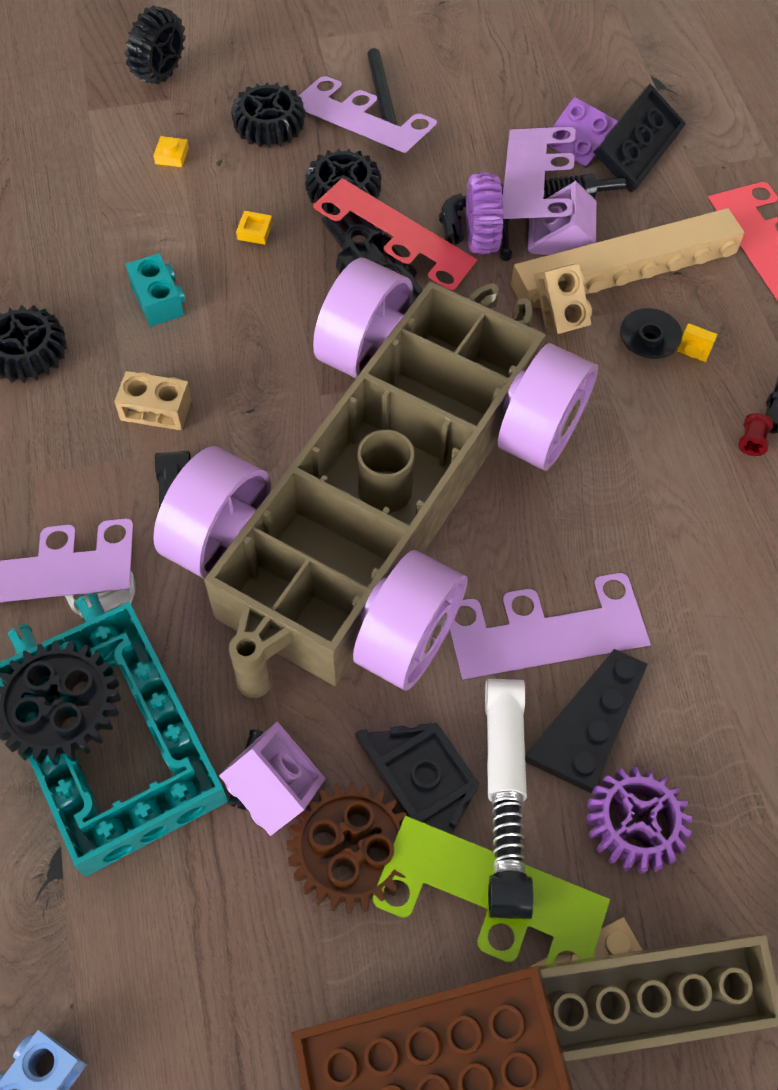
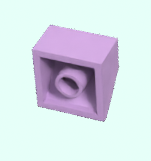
[528,181,596,255]
[219,722,326,836]

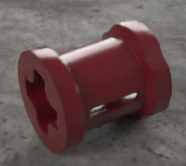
[738,413,774,456]

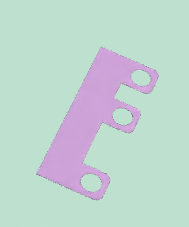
[299,76,437,153]

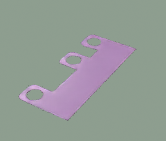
[503,127,576,219]
[0,519,133,602]
[450,573,651,680]

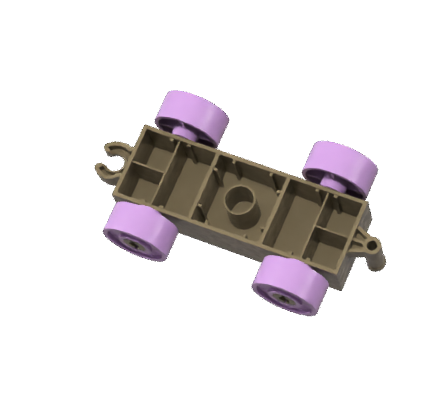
[154,258,598,698]

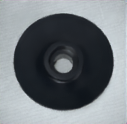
[620,308,682,359]

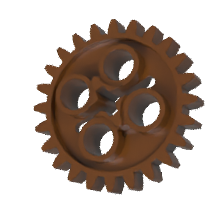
[287,782,407,914]

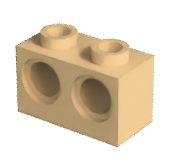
[534,263,592,334]
[114,371,192,431]

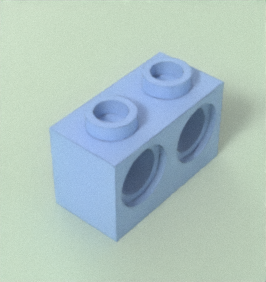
[0,1030,87,1090]

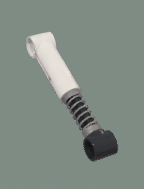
[485,678,533,919]

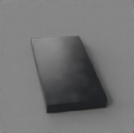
[593,84,686,193]

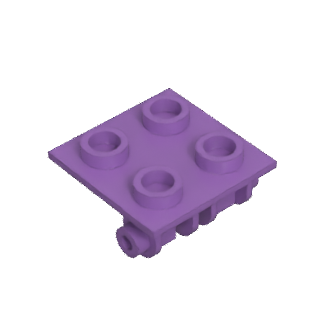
[547,97,617,168]

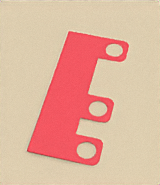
[313,178,478,290]
[707,182,778,301]

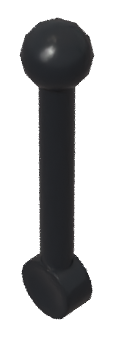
[500,219,512,261]

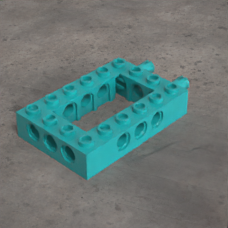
[0,593,228,878]

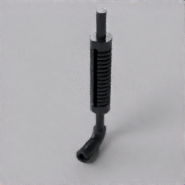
[439,174,626,245]

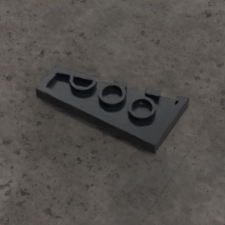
[525,649,648,794]

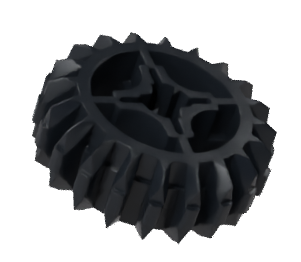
[124,5,186,85]
[231,82,305,148]
[305,148,381,214]
[0,305,67,384]

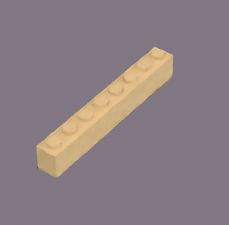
[511,208,745,309]

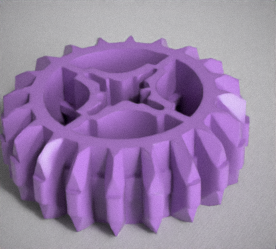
[466,172,504,255]
[585,766,692,874]

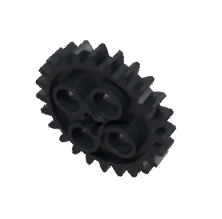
[0,640,121,765]

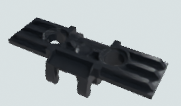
[322,211,423,304]

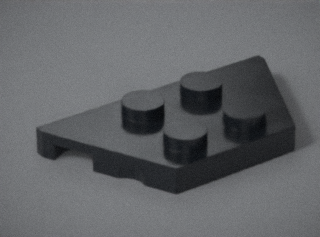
[355,723,479,834]

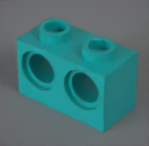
[125,253,186,327]

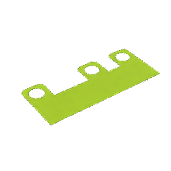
[373,816,610,965]

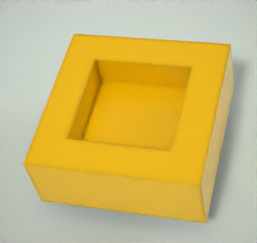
[153,136,189,167]
[236,211,273,245]
[677,323,718,362]

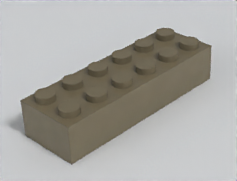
[510,934,778,1062]

